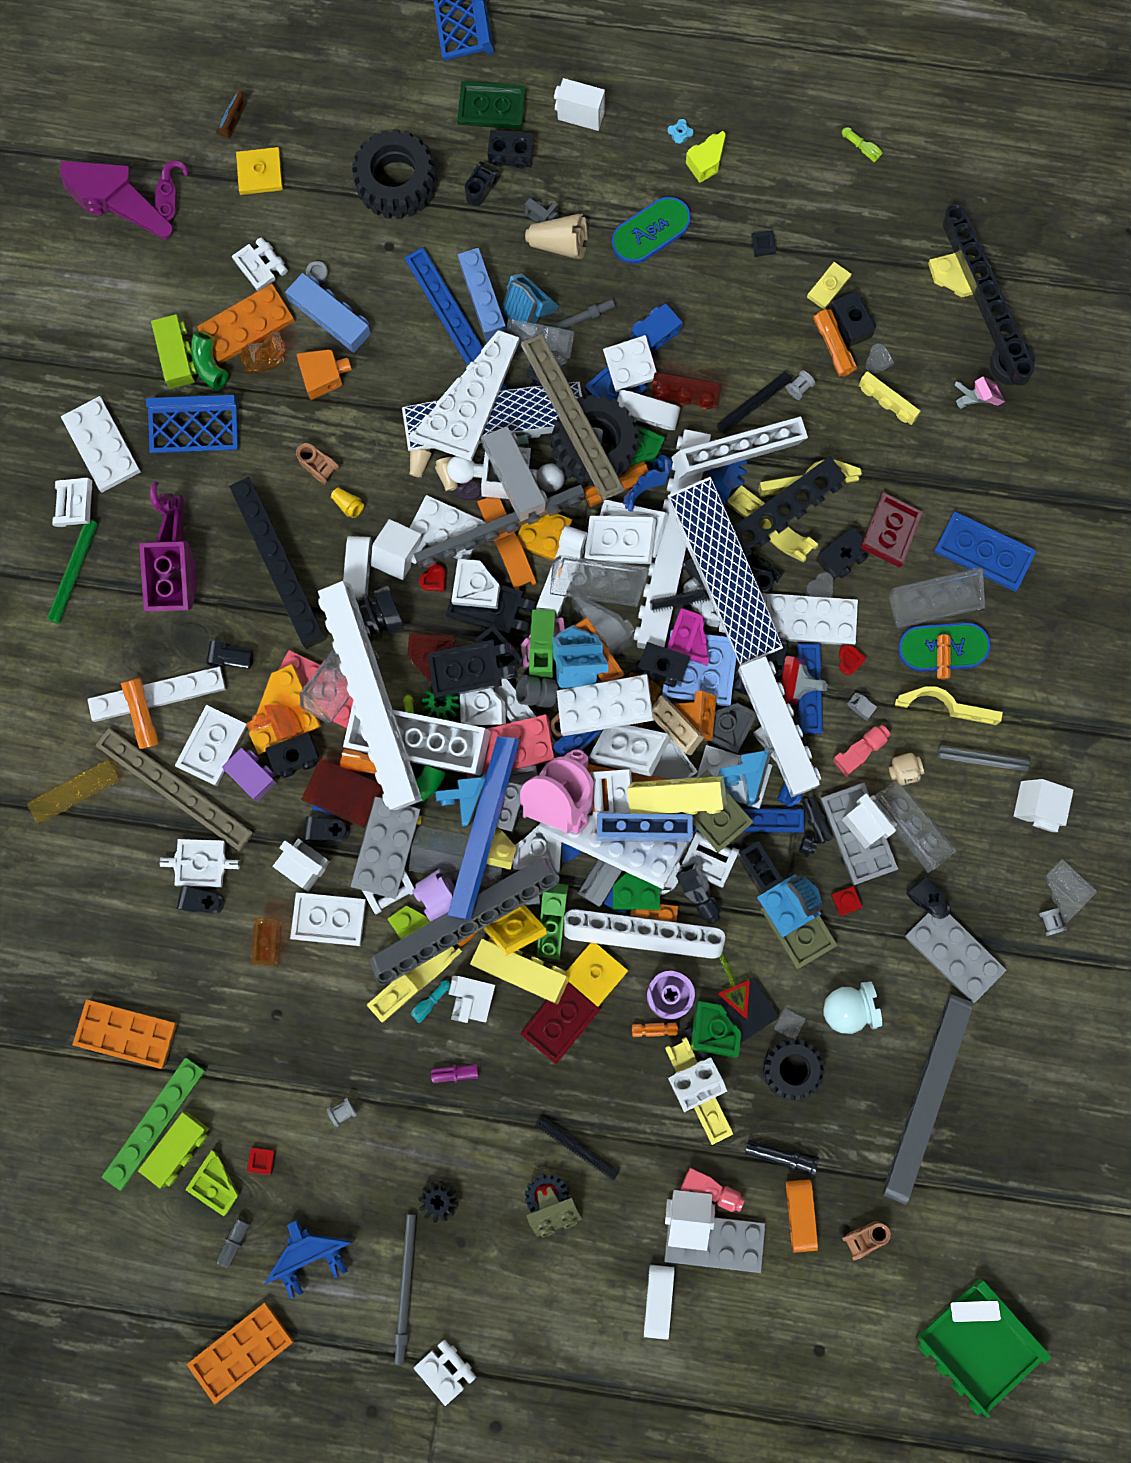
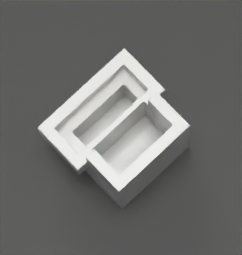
[371,519,426,580]
[1013,779,1073,832]
[842,794,897,849]
[273,839,330,892]
[448,976,495,1023]
[665,1190,715,1251]

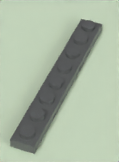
[414,485,584,568]

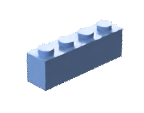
[458,248,506,343]
[285,273,371,353]
[597,813,693,842]

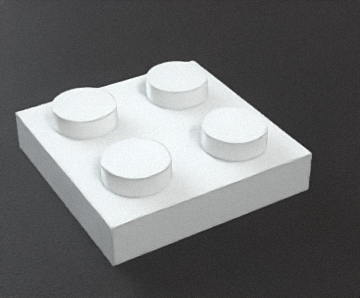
[603,335,659,393]

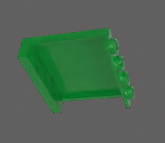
[916,1278,1052,1419]

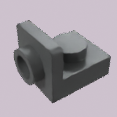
[524,198,559,223]

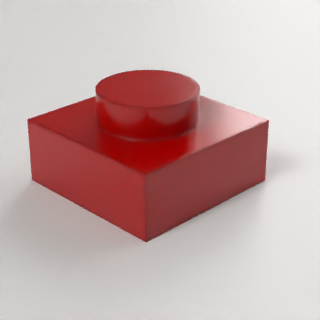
[831,886,862,917]

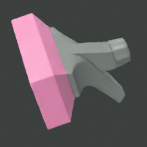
[955,377,1005,409]

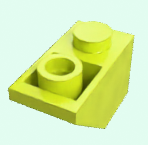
[686,131,725,183]

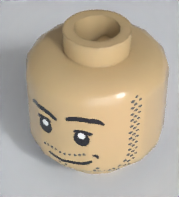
[888,753,924,786]

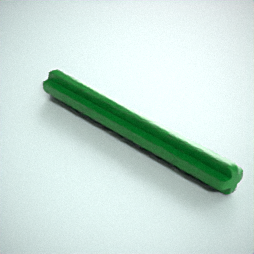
[47,519,98,624]

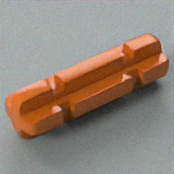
[937,634,951,680]
[632,1023,678,1037]

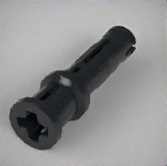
[745,1140,819,1178]

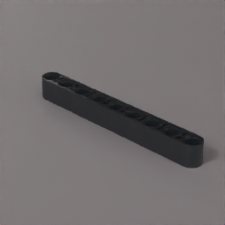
[943,204,1035,386]

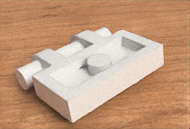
[232,237,288,291]
[414,1339,476,1406]

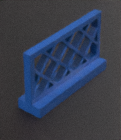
[433,0,494,61]
[146,395,239,454]

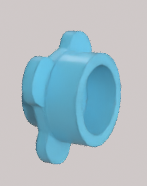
[668,119,693,144]

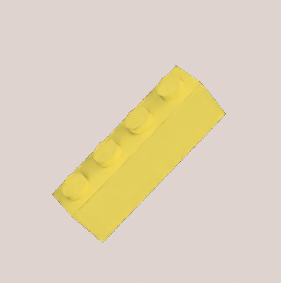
[627,776,727,815]
[470,938,569,1004]

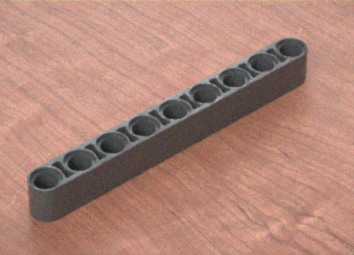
[369,858,560,985]
[882,994,973,1205]

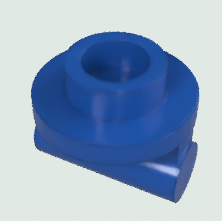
[777,782,802,807]

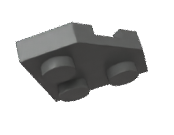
[710,703,757,754]

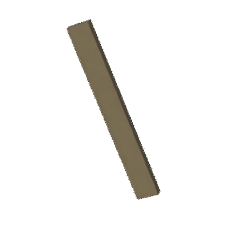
[521,334,624,500]
[95,728,254,852]

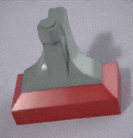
[781,656,828,705]

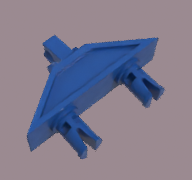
[264,1220,354,1299]

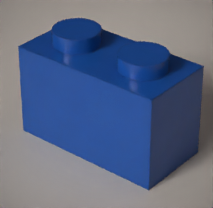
[631,303,683,355]

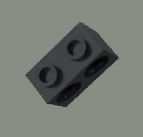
[487,130,534,169]

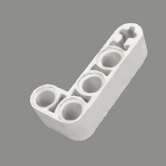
[536,525,587,619]

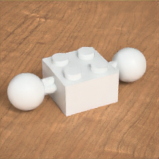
[447,447,565,499]

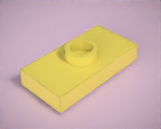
[807,262,852,310]

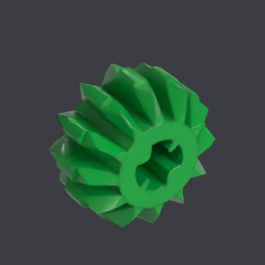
[422,690,460,721]

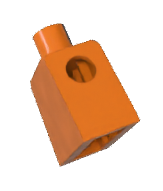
[296,350,352,400]

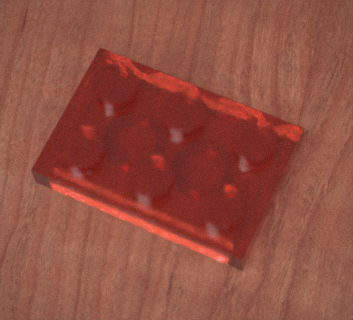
[652,372,721,409]
[301,758,383,828]

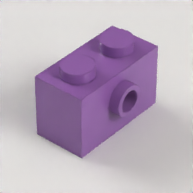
[222,748,277,802]

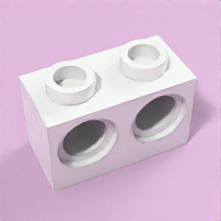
[668,1057,727,1112]

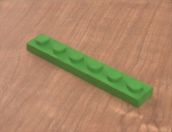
[102,1058,206,1191]

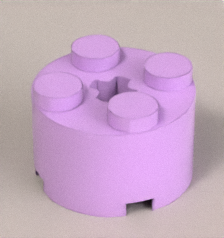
[412,869,455,922]
[647,971,695,1020]

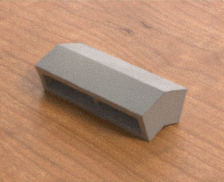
[577,859,623,908]

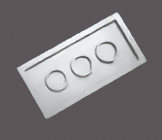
[61,396,141,493]
[766,593,858,646]
[557,674,654,736]

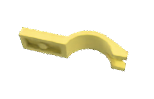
[758,459,862,498]
[727,485,818,562]
[895,687,1003,725]
[367,947,462,1023]
[665,1037,733,1145]

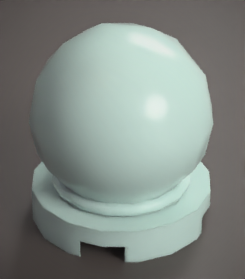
[823,981,882,1034]

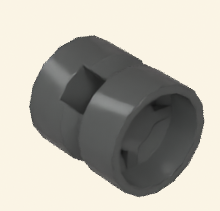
[516,675,558,708]

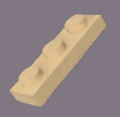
[652,695,704,755]

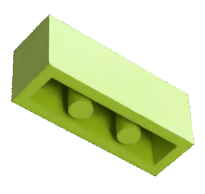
[151,314,197,389]
[138,1112,209,1189]

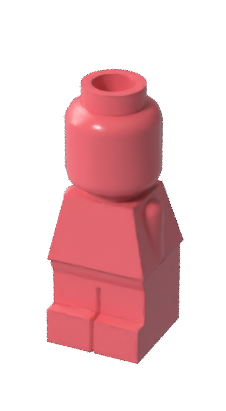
[832,725,891,778]
[681,1167,745,1212]

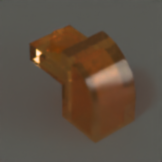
[239,331,285,374]
[246,704,304,741]

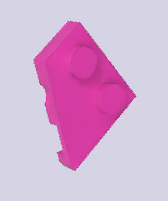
[667,608,709,666]

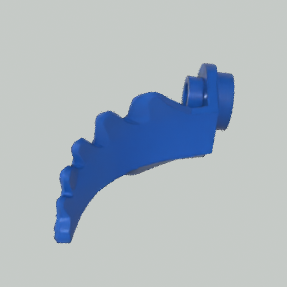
[623,455,672,512]
[707,460,747,507]

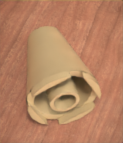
[525,214,588,259]

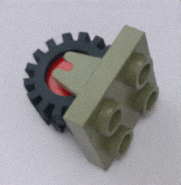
[525,1173,582,1237]

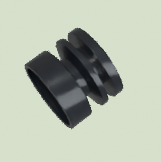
[355,585,405,642]

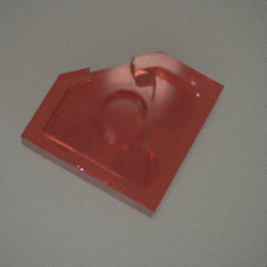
[407,634,455,682]

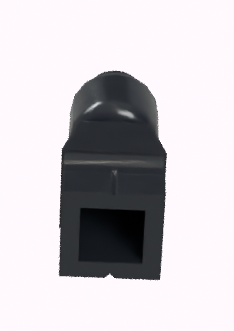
[676,860,720,924]

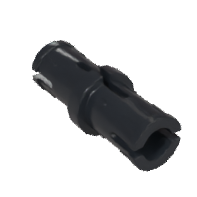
[801,796,833,844]

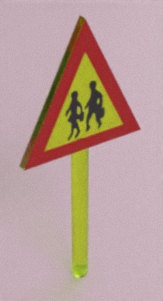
[718,953,750,1019]

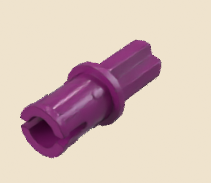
[431,1064,478,1083]

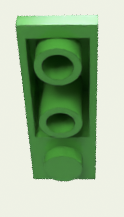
[529,610,555,678]
[536,883,568,960]

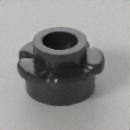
[799,835,818,857]

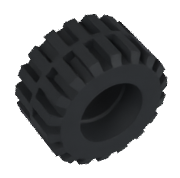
[763,1040,825,1100]

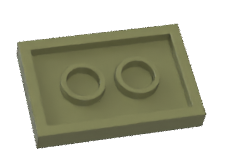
[682,770,753,853]
[760,908,838,970]

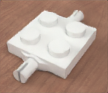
[160,839,240,888]

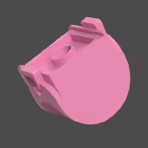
[520,750,594,834]

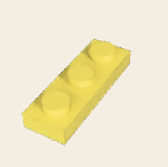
[859,371,920,425]

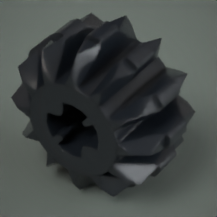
[418,1181,459,1223]

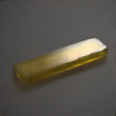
[27,759,120,824]

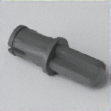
[216,1218,250,1268]

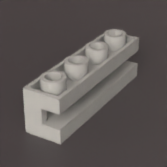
[483,426,547,522]

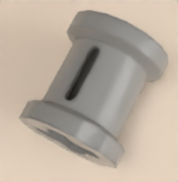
[786,370,815,400]
[1039,908,1067,936]
[326,1097,357,1128]

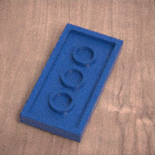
[934,511,1036,592]

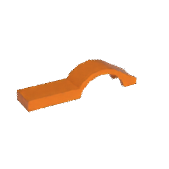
[477,497,536,590]

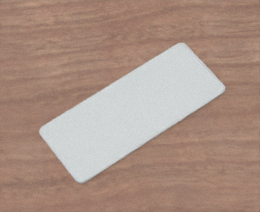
[951,1301,1001,1322]

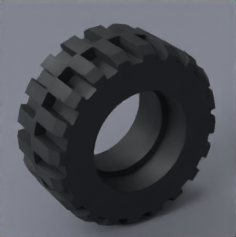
[352,129,437,219]
[550,395,639,486]

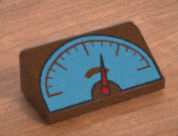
[216,90,247,138]

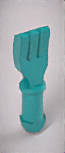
[411,980,451,1023]

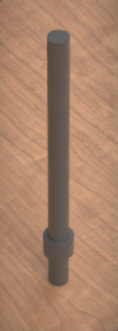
[516,299,615,350]
[393,1214,416,1365]

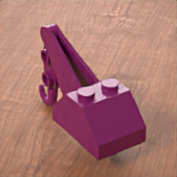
[60,160,188,240]
[139,481,197,611]

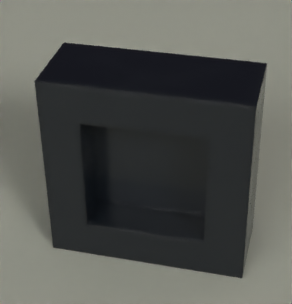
[751,230,776,257]

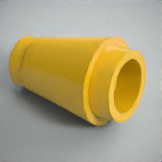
[331,488,364,518]

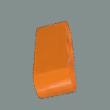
[786,1179,818,1253]

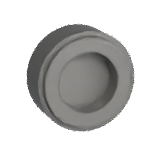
[306,261,329,284]

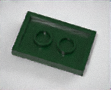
[457,81,526,129]

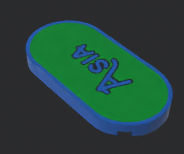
[612,197,690,264]
[898,623,990,672]

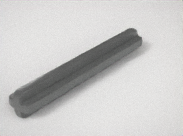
[937,745,1030,771]

